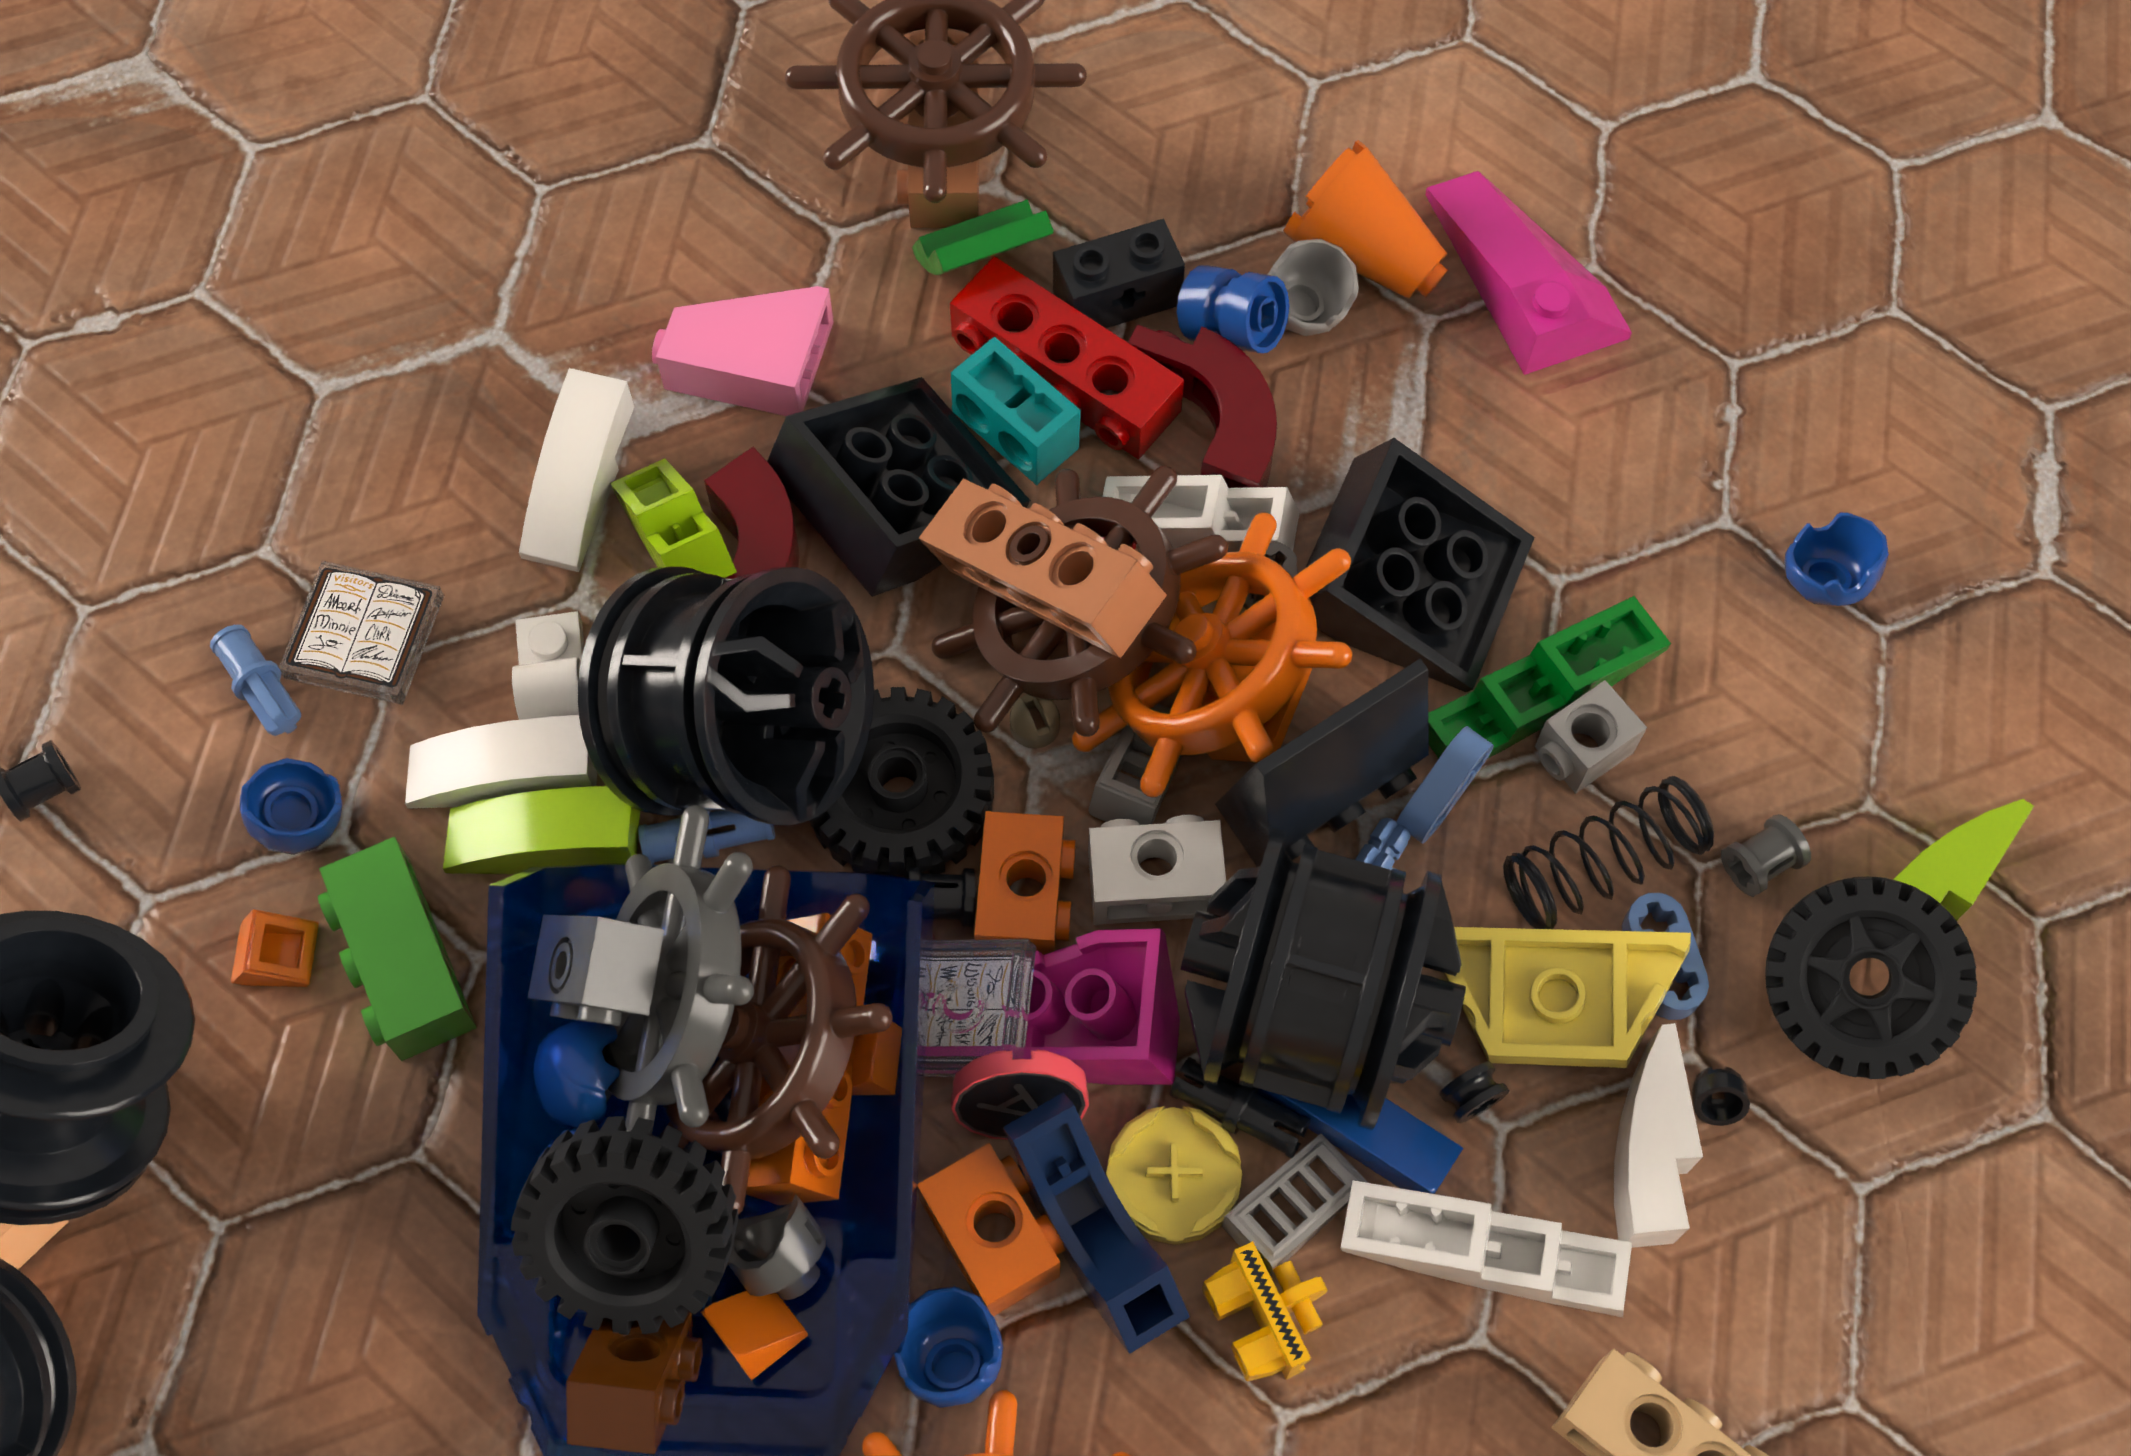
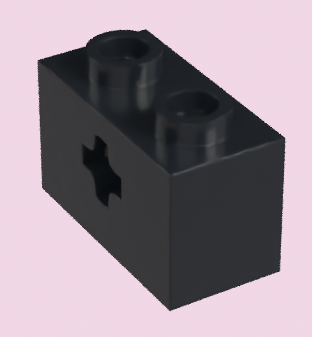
[1053,218,1185,328]

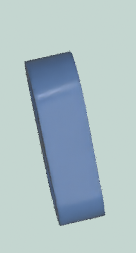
[1396,726,1494,844]
[1622,893,1709,1020]

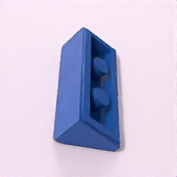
[1258,1089,1463,1194]

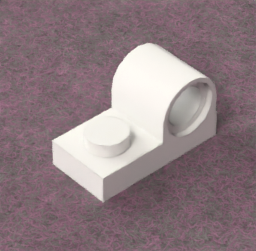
[512,611,584,720]

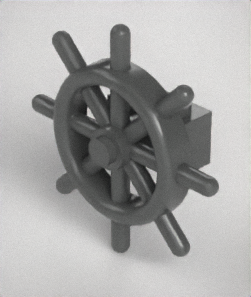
[527,805,754,1131]

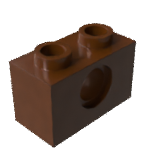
[566,1311,703,1455]

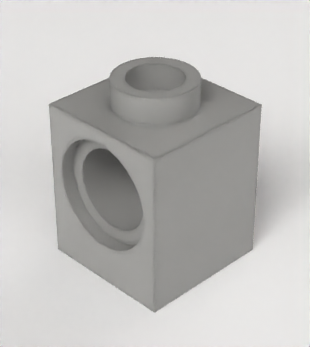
[1535,680,1647,794]

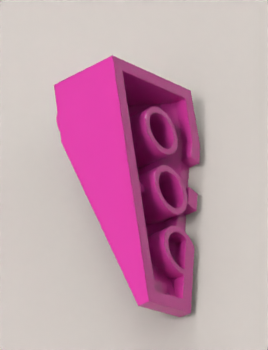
[1425,171,1632,375]

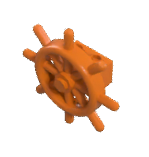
[1072,512,1352,797]

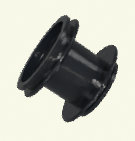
[0,910,195,1225]

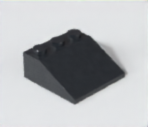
[767,377,1031,597]
[1305,438,1535,692]
[1215,658,1429,867]

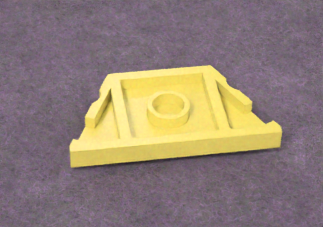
[1445,927,1691,1068]

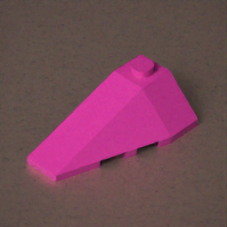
[899,929,1180,1085]

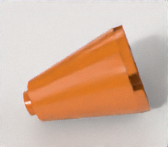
[1284,140,1448,299]

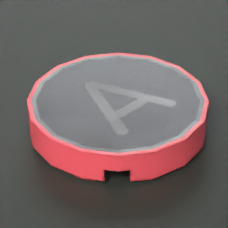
[951,1050,1089,1140]

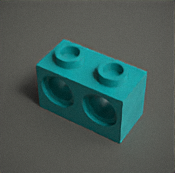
[951,336,1081,485]

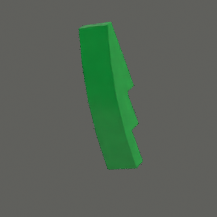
[1428,596,1671,759]

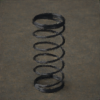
[1503,776,1714,929]

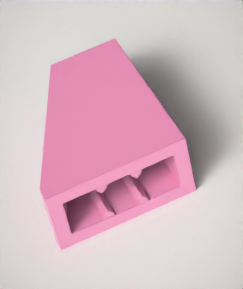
[652,286,834,416]

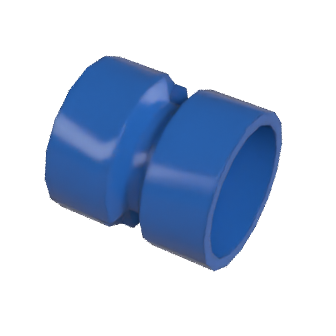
[1177,265,1289,353]

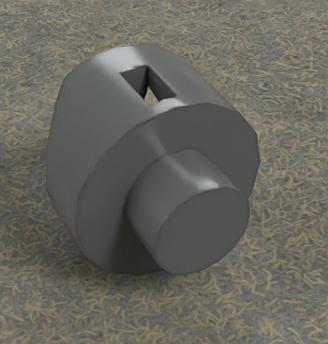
[728,1193,826,1300]

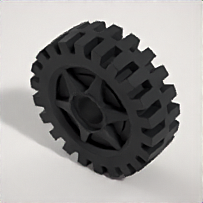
[809,687,994,883]
[1765,876,1977,1079]
[511,1116,738,1335]

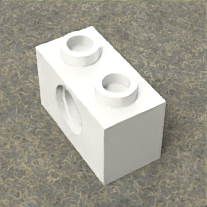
[1088,815,1226,925]

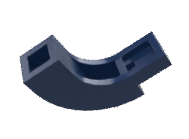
[1003,1092,1190,1354]

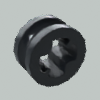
[1439,1061,1509,1123]

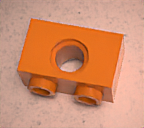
[974,811,1076,955]
[917,1143,1065,1317]

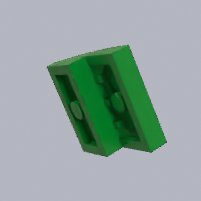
[912,199,1054,275]

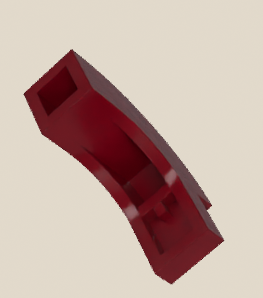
[1128,324,1277,488]
[704,446,799,579]

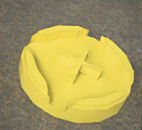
[1106,1106,1242,1245]

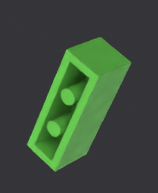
[318,836,477,1061]

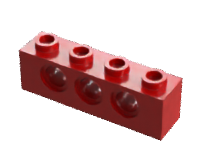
[950,256,1184,460]

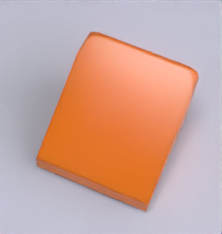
[231,909,319,987]
[851,1022,904,1095]
[701,1290,809,1380]

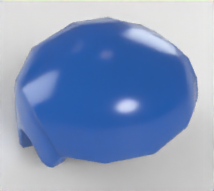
[1784,512,1889,606]
[240,758,342,855]
[533,1021,620,1129]
[894,1286,1003,1408]

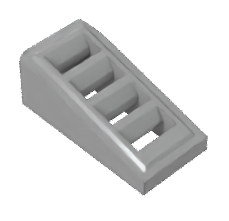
[1088,704,1183,825]
[1222,1133,1368,1276]

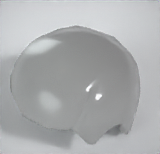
[1268,239,1359,337]

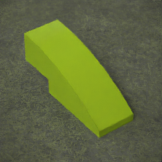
[610,458,737,578]
[443,786,640,875]
[1893,799,2034,921]

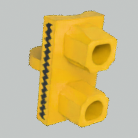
[1202,1241,1328,1382]

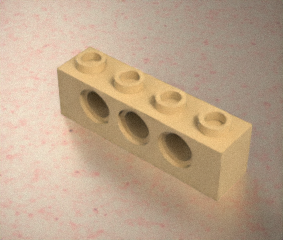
[1551,1348,1768,1456]

